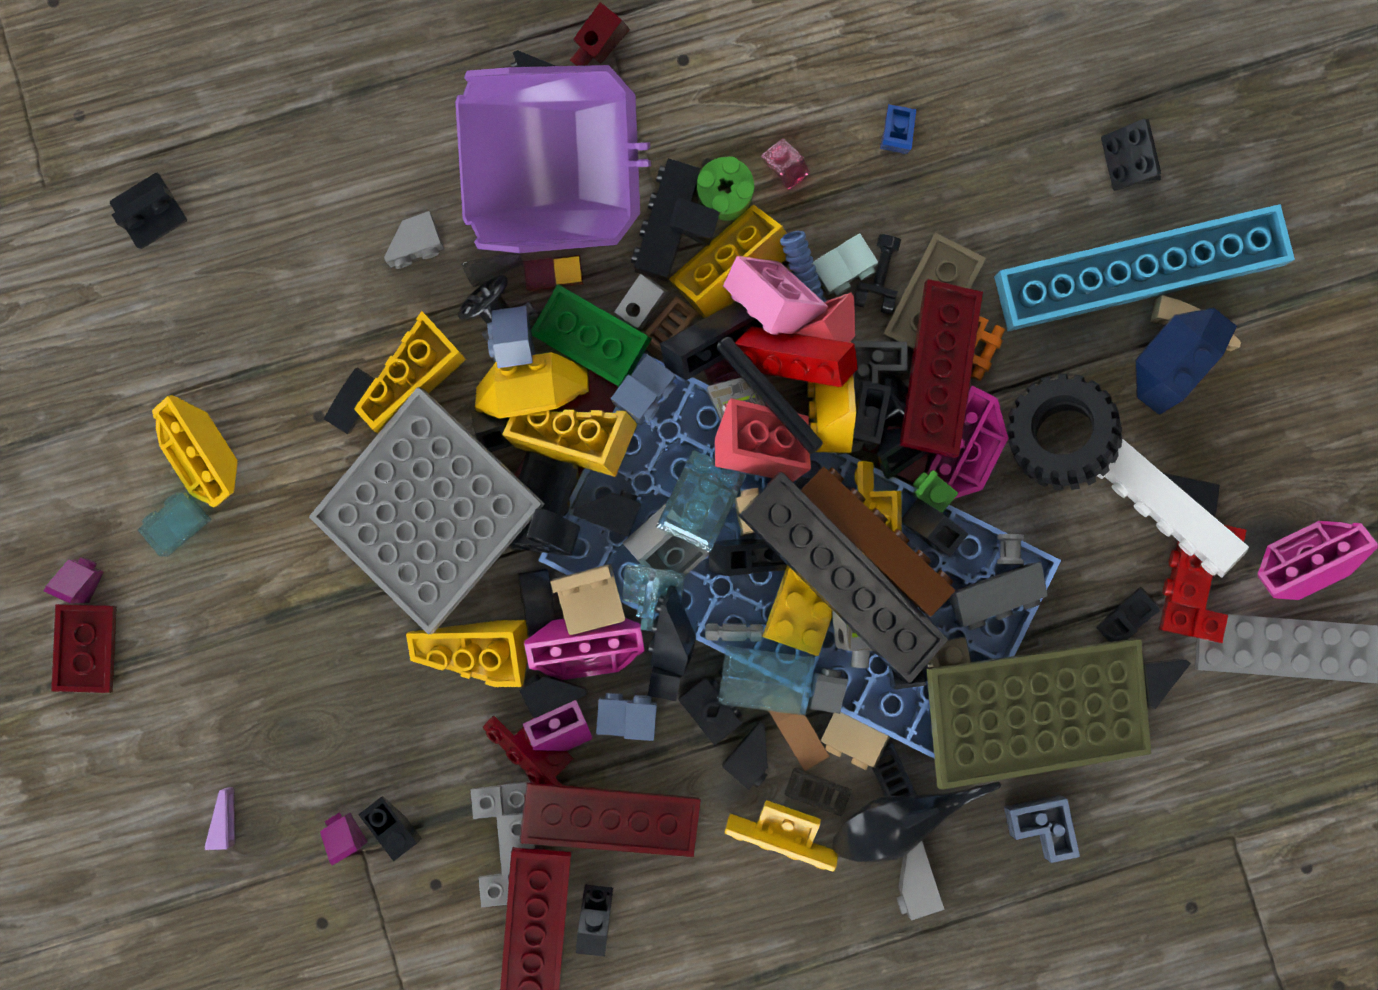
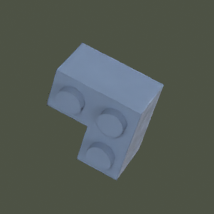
[487,306,535,368]
[611,354,677,425]
[596,693,657,741]
[1004,795,1080,863]

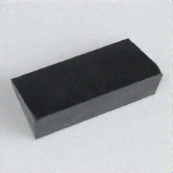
[1163,473,1220,517]

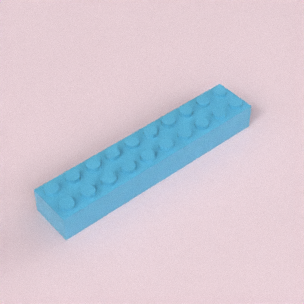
[994,204,1295,331]

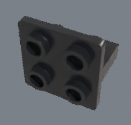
[1101,119,1161,191]
[110,173,187,249]

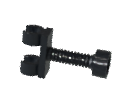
[854,234,901,314]

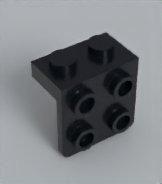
[518,451,579,517]

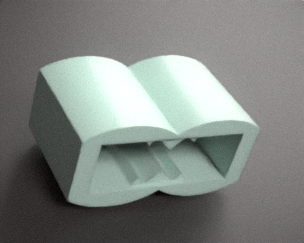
[812,233,878,296]

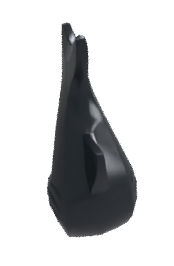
[833,782,1001,862]

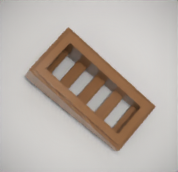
[644,296,698,360]

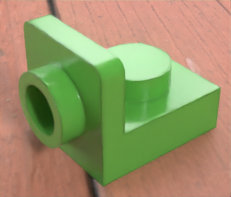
[912,470,958,513]

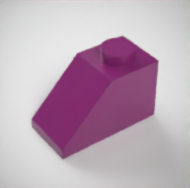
[44,557,104,603]
[523,700,593,751]
[320,812,368,866]

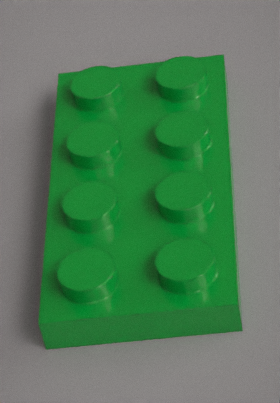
[531,284,652,387]

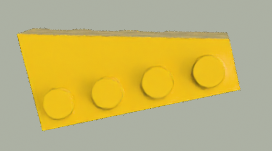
[354,311,466,434]
[502,410,637,477]

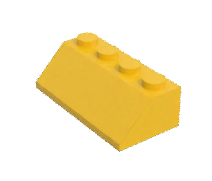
[669,204,787,318]
[807,341,856,453]

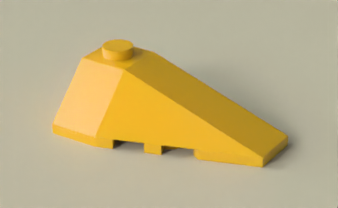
[406,620,528,687]

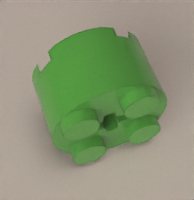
[697,156,754,221]

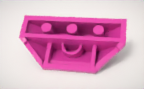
[925,385,1009,499]
[1258,521,1378,600]
[524,618,645,680]

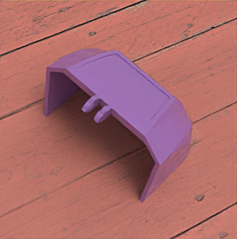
[455,65,651,253]

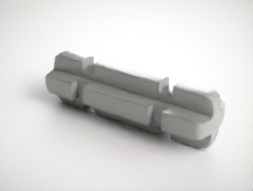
[705,623,763,642]

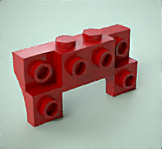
[1159,525,1247,643]

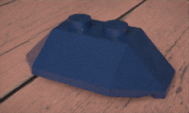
[1135,308,1237,415]

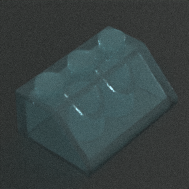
[718,645,815,715]

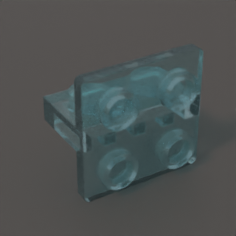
[622,565,685,631]

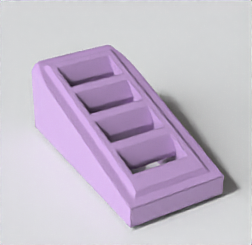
[205,787,235,850]

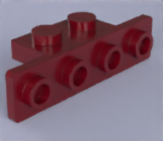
[483,716,574,785]

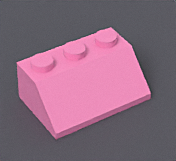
[723,256,828,335]

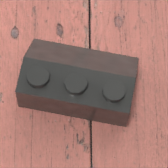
[949,562,1047,630]

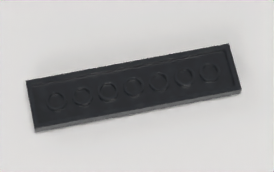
[738,471,948,684]

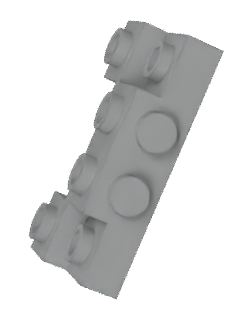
[471,781,543,907]

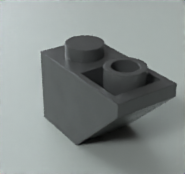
[808,668,848,714]

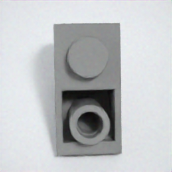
[384,211,444,269]

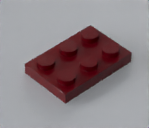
[51,604,117,693]

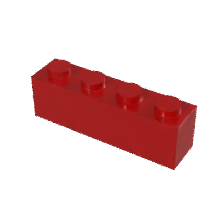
[735,327,858,387]

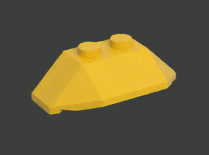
[475,352,589,419]
[152,395,238,508]

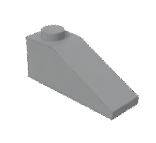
[896,841,945,921]

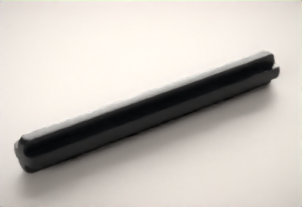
[716,337,823,454]

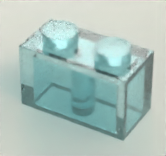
[138,492,212,557]

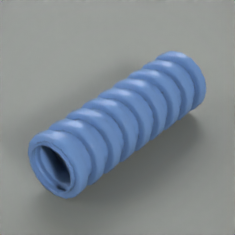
[780,231,826,302]

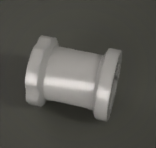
[997,534,1024,565]

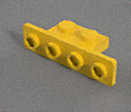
[854,461,902,532]
[725,800,838,872]

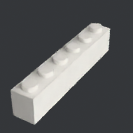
[1097,440,1249,578]

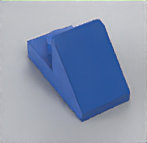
[880,104,916,154]

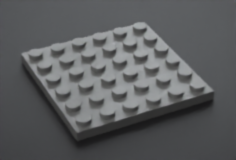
[309,387,544,635]

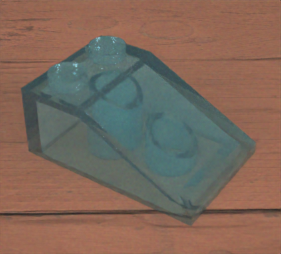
[656,450,746,553]

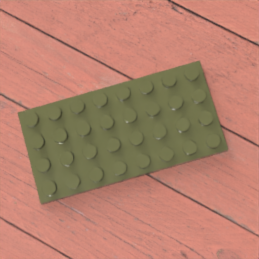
[926,638,1151,790]

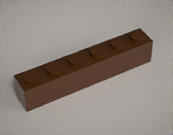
[801,466,956,617]

